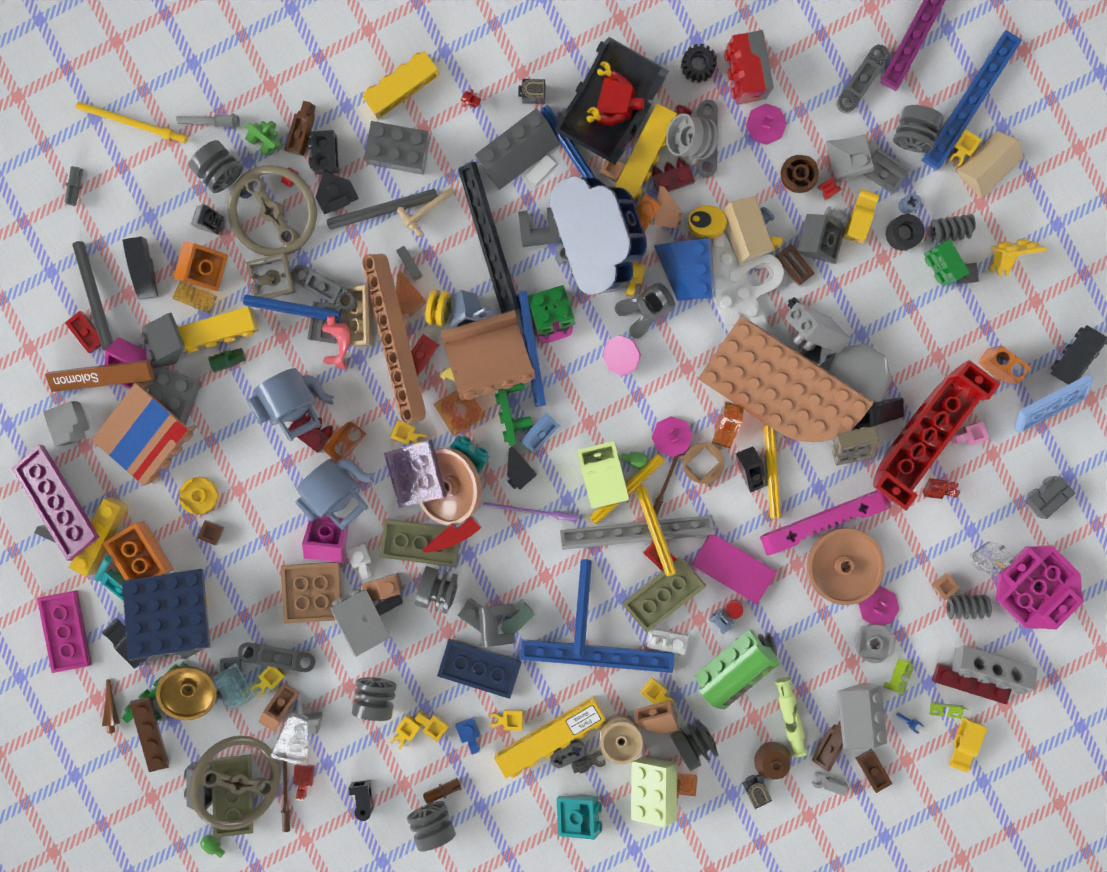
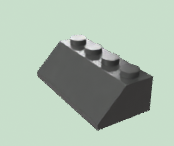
[475,108,560,190]

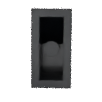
[507,446,537,490]
[735,446,768,493]

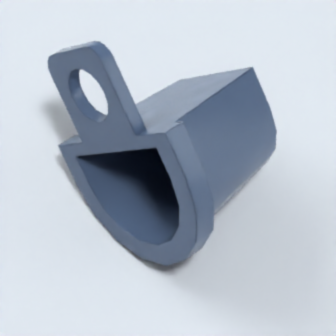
[450,290,496,328]

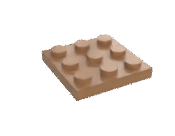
[281,562,342,623]

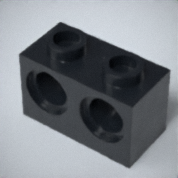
[308,130,339,175]

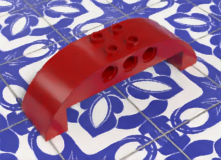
[873,360,1001,511]

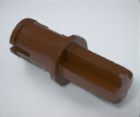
[423,778,462,804]

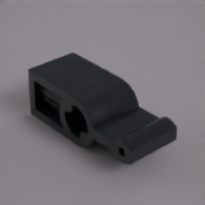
[102,618,148,669]

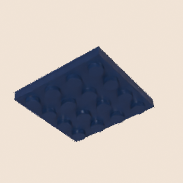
[122,569,211,660]

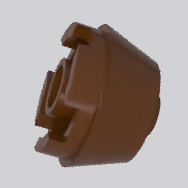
[780,155,819,193]
[754,742,792,780]

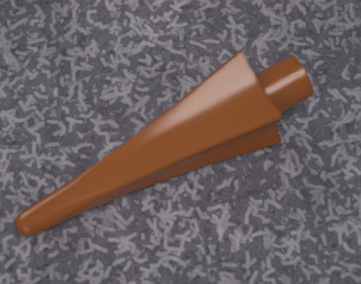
[102,679,120,733]

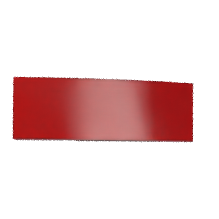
[422,516,482,553]

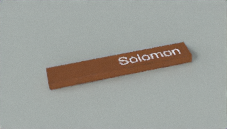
[45,360,155,392]

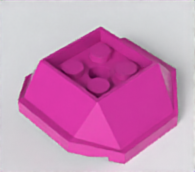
[995,545,1084,629]

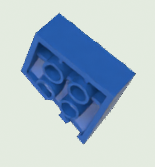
[654,238,716,301]

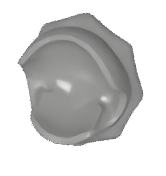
[828,343,892,403]

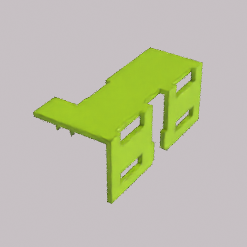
[883,659,914,696]
[929,702,969,719]

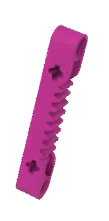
[760,490,892,555]

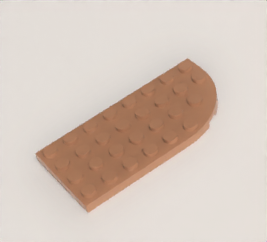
[698,315,873,442]

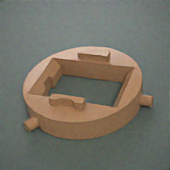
[679,443,724,487]

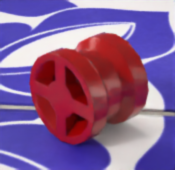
[817,177,842,200]

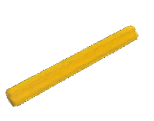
[764,425,781,519]
[590,454,664,524]
[636,485,676,576]

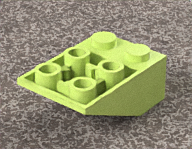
[577,441,629,509]

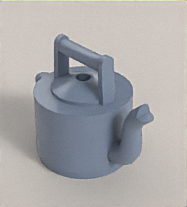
[247,368,334,441]
[296,458,375,531]

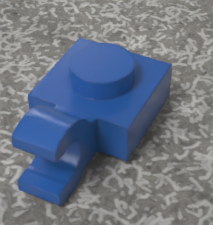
[455,717,481,755]

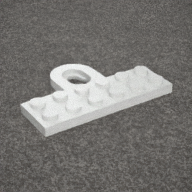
[704,233,784,333]

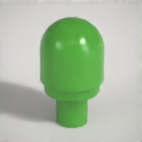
[621,451,648,468]
[200,835,225,858]

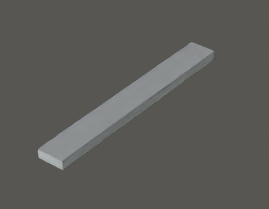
[560,515,715,550]

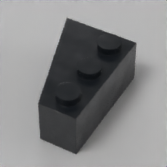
[1050,325,1107,385]

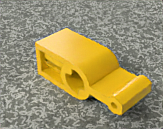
[843,189,879,244]
[948,717,988,773]

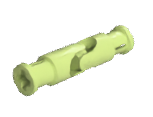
[774,677,809,757]

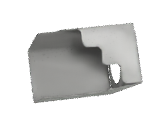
[43,401,89,446]

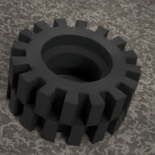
[681,44,717,83]

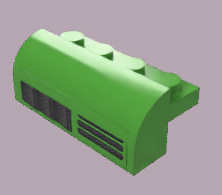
[694,629,781,709]

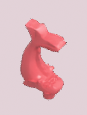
[322,316,351,369]

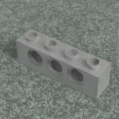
[952,645,1037,695]

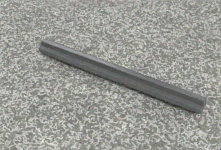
[326,189,438,230]
[72,241,113,350]

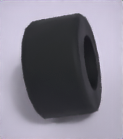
[885,214,925,251]

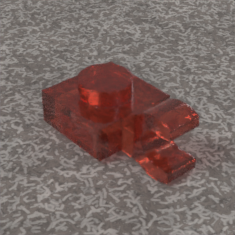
[923,478,960,499]
[293,763,315,801]

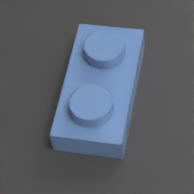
[521,413,560,454]

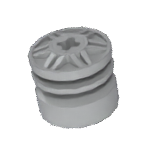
[666,113,718,160]

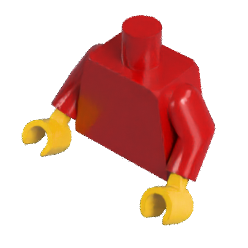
[587,62,645,126]

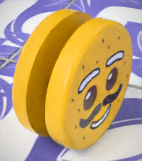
[426,289,451,327]

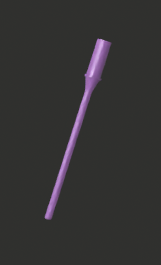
[483,502,578,522]

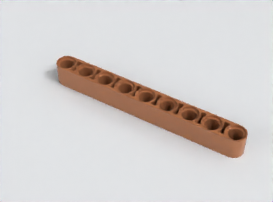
[362,254,426,423]

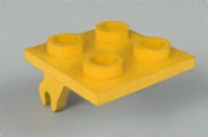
[989,238,1046,277]

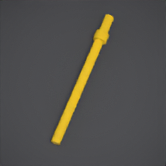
[76,101,188,144]

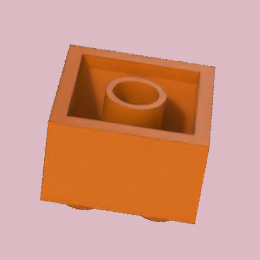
[173,241,228,291]

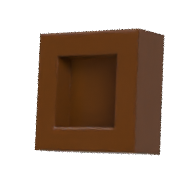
[197,520,224,545]

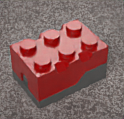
[724,30,774,105]

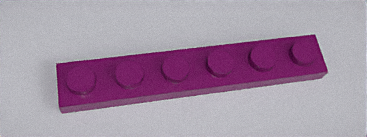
[879,0,946,91]

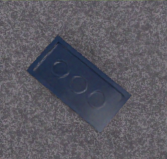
[437,638,522,699]

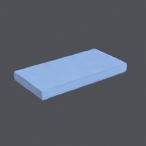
[1015,374,1093,433]

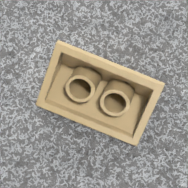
[955,131,1023,198]
[722,196,775,265]
[343,285,374,347]

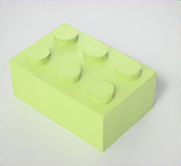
[631,756,677,827]

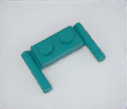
[94,555,125,601]

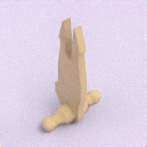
[397,187,454,237]

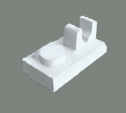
[647,628,689,655]

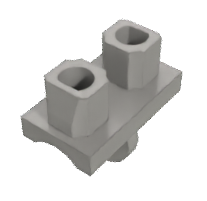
[283,703,322,737]

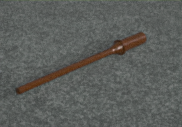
[653,454,680,516]
[281,734,291,832]

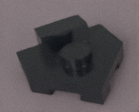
[315,171,359,215]

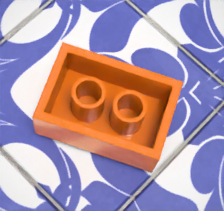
[102,521,174,580]

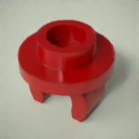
[461,89,481,108]

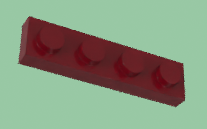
[932,663,1012,705]

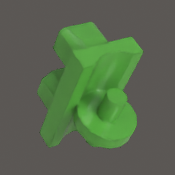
[245,121,284,156]

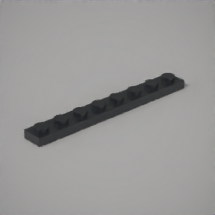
[458,162,520,314]

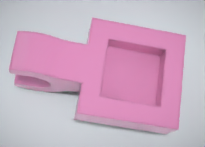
[951,421,989,445]

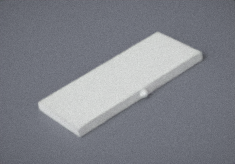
[526,154,556,186]

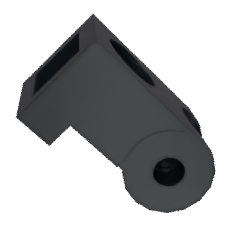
[348,780,374,821]

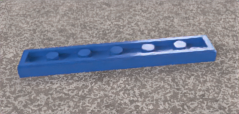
[517,291,546,407]

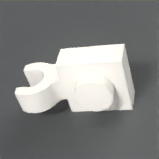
[347,544,372,580]

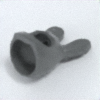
[615,283,675,339]

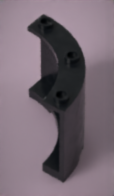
[555,37,669,165]

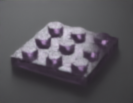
[384,440,447,508]

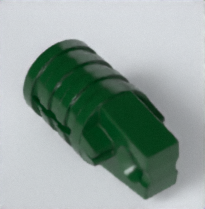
[208,348,246,373]

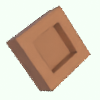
[599,160,626,182]
[931,573,960,600]

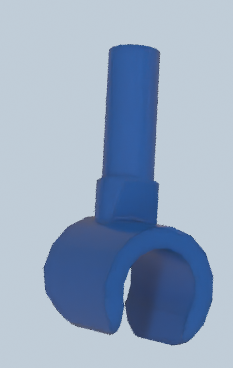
[896,712,924,734]

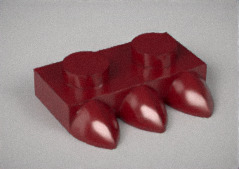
[652,157,695,194]
[288,410,333,453]

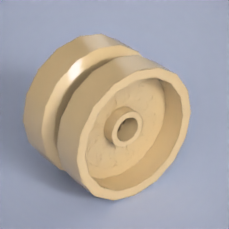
[599,715,643,764]

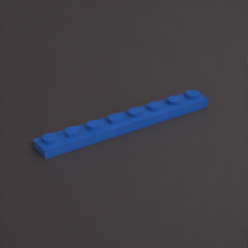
[921,30,1022,170]
[520,639,675,673]

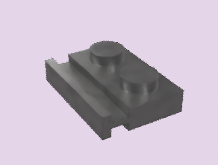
[863,148,910,194]
[307,301,342,344]

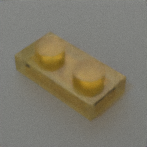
[172,281,217,314]

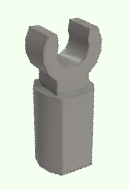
[812,772,848,796]

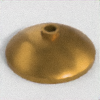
[156,666,217,721]

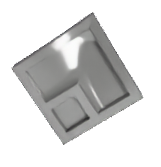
[826,134,874,182]

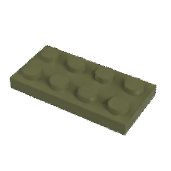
[379,519,459,568]
[622,556,706,633]
[211,754,253,838]

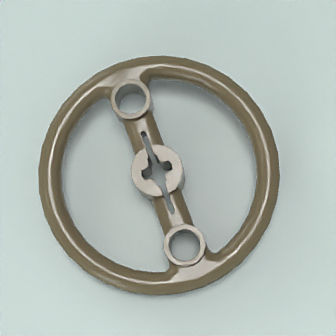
[227,165,317,256]
[189,735,280,830]

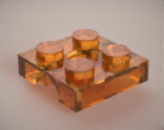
[433,390,486,437]

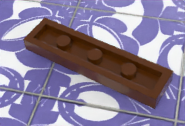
[130,696,169,772]

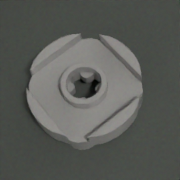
[855,624,895,663]

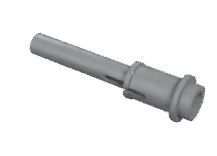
[176,113,240,129]

